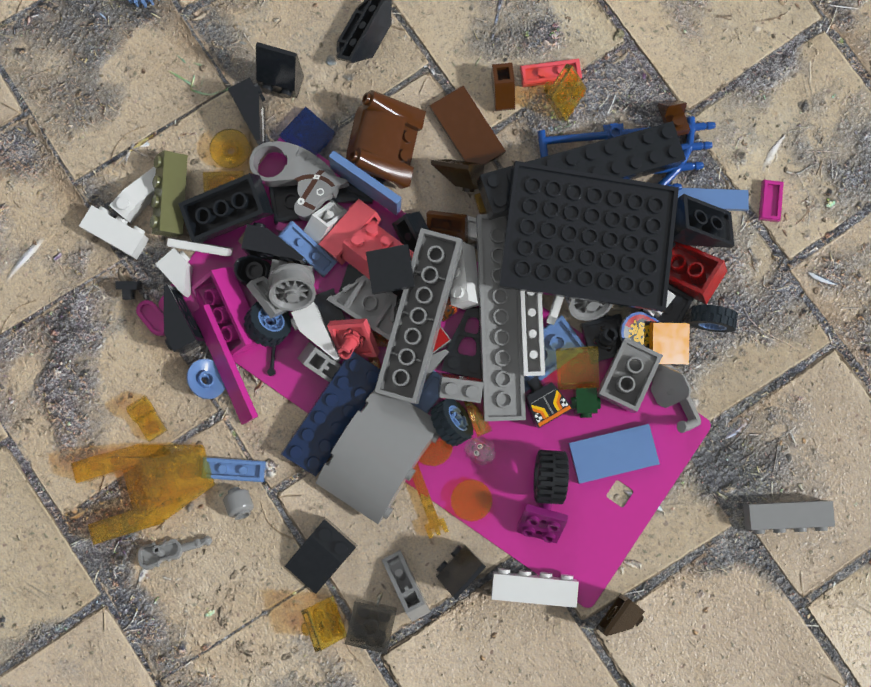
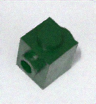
[570,388,601,418]

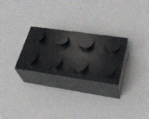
[178,173,273,243]

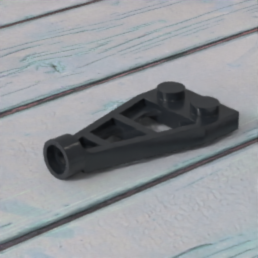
[442,307,482,379]

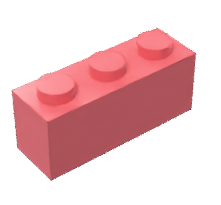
[319,199,381,265]

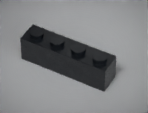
[392,211,429,252]

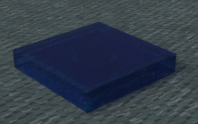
[279,107,336,156]

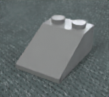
[597,338,663,413]

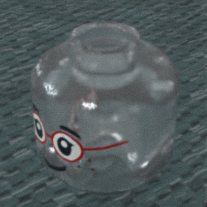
[464,435,496,466]

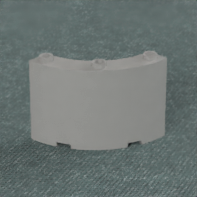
[316,389,440,524]

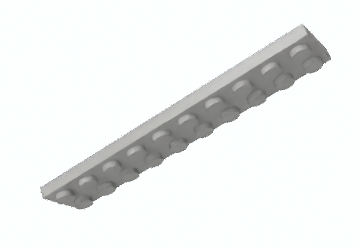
[476,214,526,421]

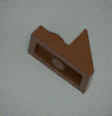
[657,100,690,136]

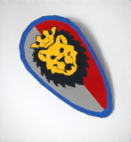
[620,311,661,348]

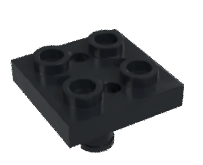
[580,314,623,364]

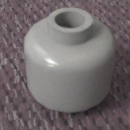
[223,487,254,520]

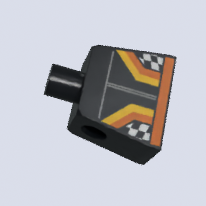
[525,376,573,428]

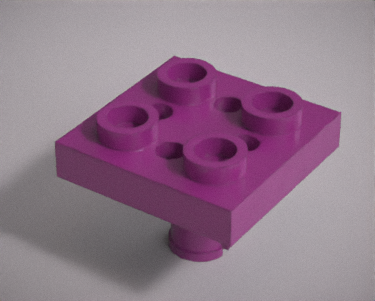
[517,503,568,543]

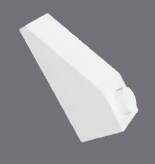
[109,167,156,224]
[290,302,341,362]

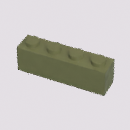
[150,150,188,238]

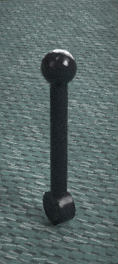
[267,345,276,376]

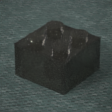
[345,598,397,654]

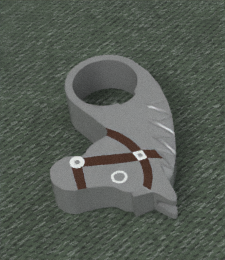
[249,141,349,221]

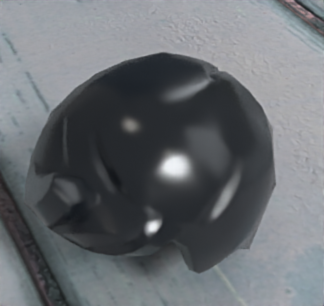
[234,255,271,286]

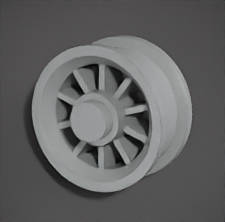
[268,261,316,311]
[565,297,613,321]

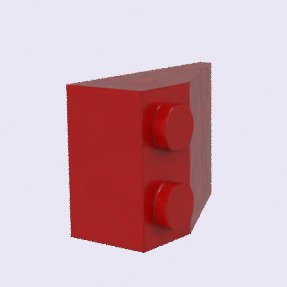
[669,241,727,305]

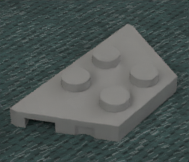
[326,275,399,340]

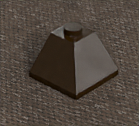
[431,159,485,192]
[596,593,645,636]

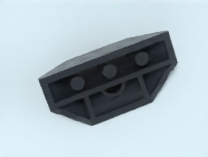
[336,0,392,63]

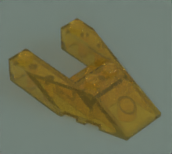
[71,444,215,545]

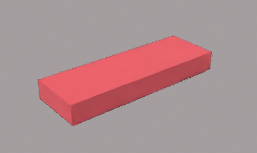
[520,59,582,87]

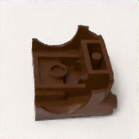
[346,90,426,189]

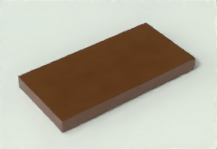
[430,85,506,165]

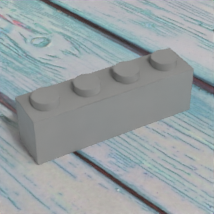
[743,500,835,534]

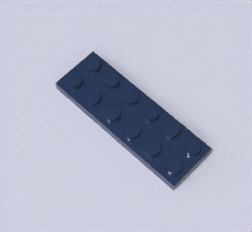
[281,351,381,476]

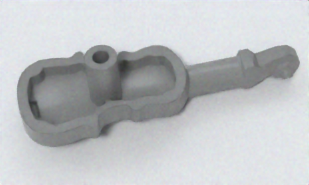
[138,536,212,570]

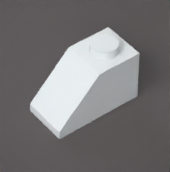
[304,202,347,244]
[155,248,193,298]

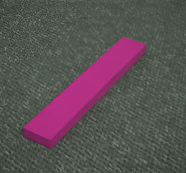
[193,304,258,425]

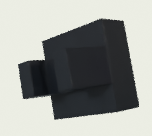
[115,281,142,300]

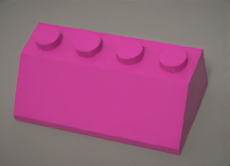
[191,266,258,357]

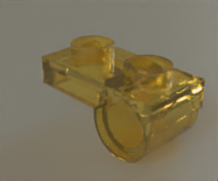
[126,395,168,442]

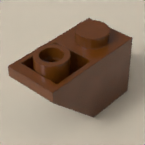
[491,63,515,111]

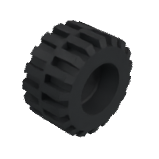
[534,450,569,504]

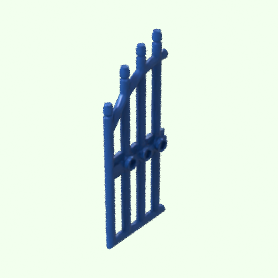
[537,116,716,190]

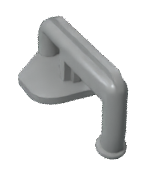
[651,364,701,433]

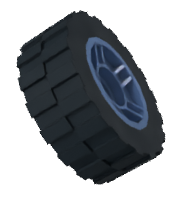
[243,302,292,347]
[689,304,738,332]
[430,399,474,446]

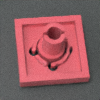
[327,318,380,359]

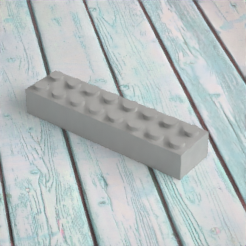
[375,228,464,404]

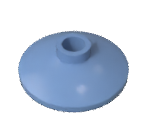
[186,359,225,399]

